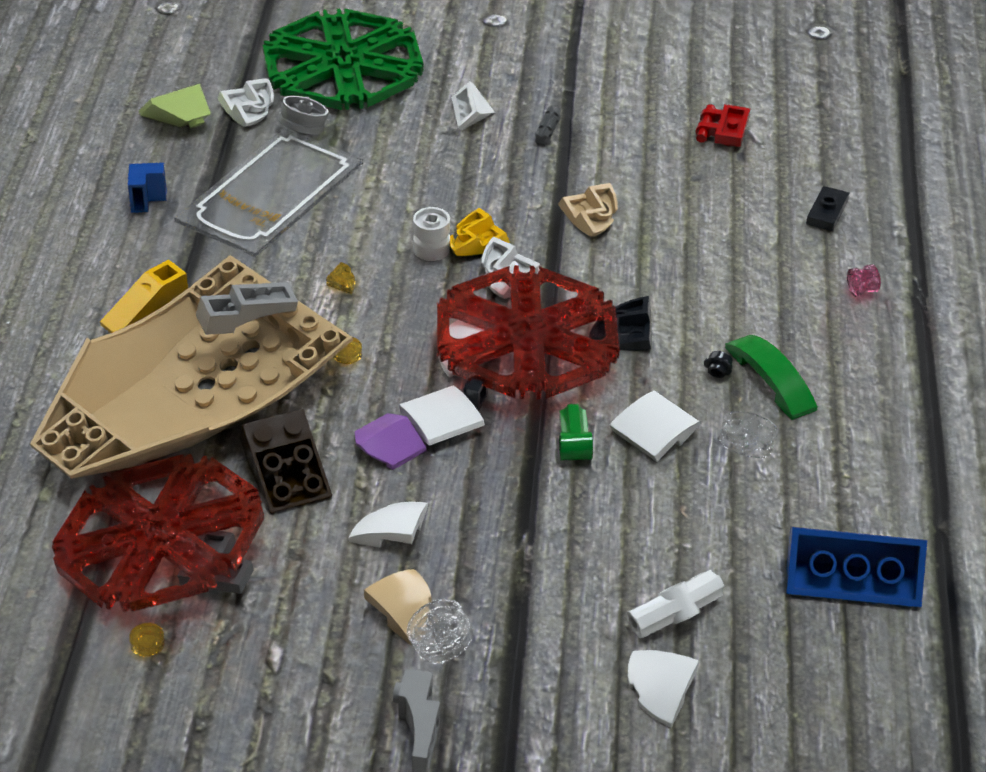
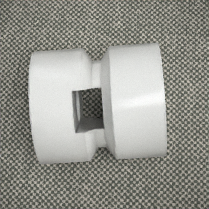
[413,207,450,261]

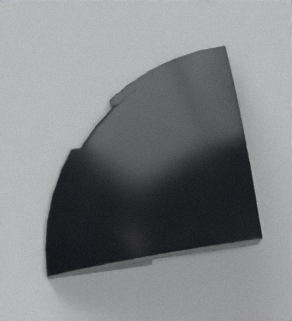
[588,296,652,351]

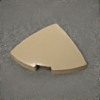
[558,183,618,237]
[364,569,432,645]

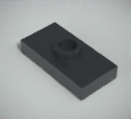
[806,186,850,231]

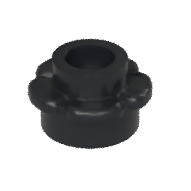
[704,351,733,378]

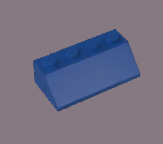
[786,526,928,607]

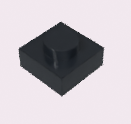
[463,370,488,412]

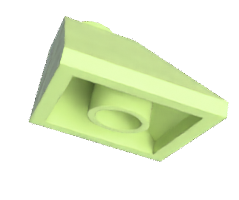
[139,84,211,128]

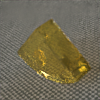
[326,262,355,294]

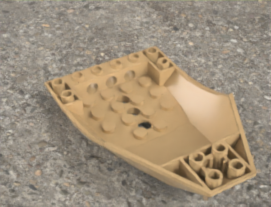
[30,255,353,479]

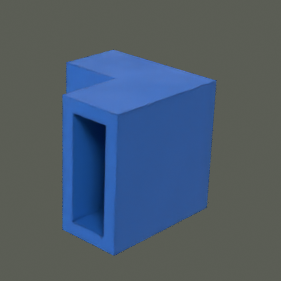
[128,163,167,213]

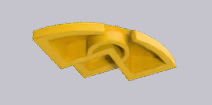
[450,208,510,256]

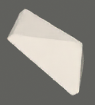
[451,81,495,130]

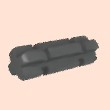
[535,106,561,145]

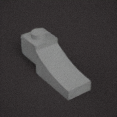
[196,282,298,335]
[393,668,440,772]

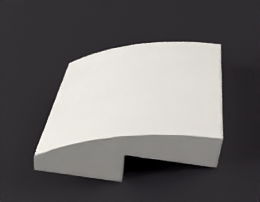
[399,385,485,446]
[609,391,701,462]

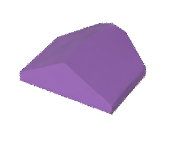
[355,413,426,470]

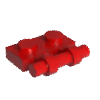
[695,104,751,147]

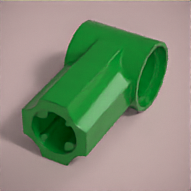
[559,404,593,461]

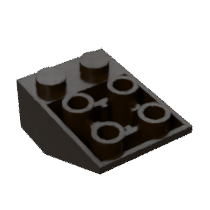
[240,409,332,514]

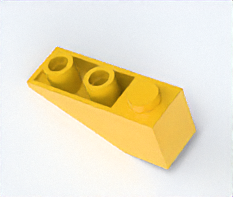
[100,259,188,333]

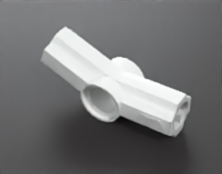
[627,570,724,638]

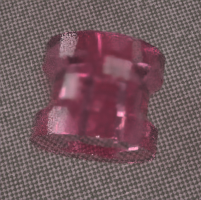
[847,264,881,297]

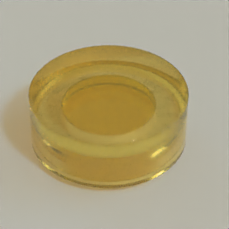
[333,337,362,364]
[129,623,165,657]

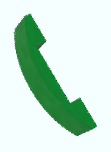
[725,334,818,420]

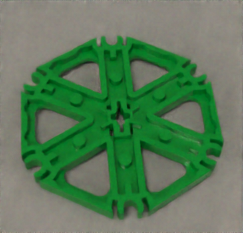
[262,8,424,110]

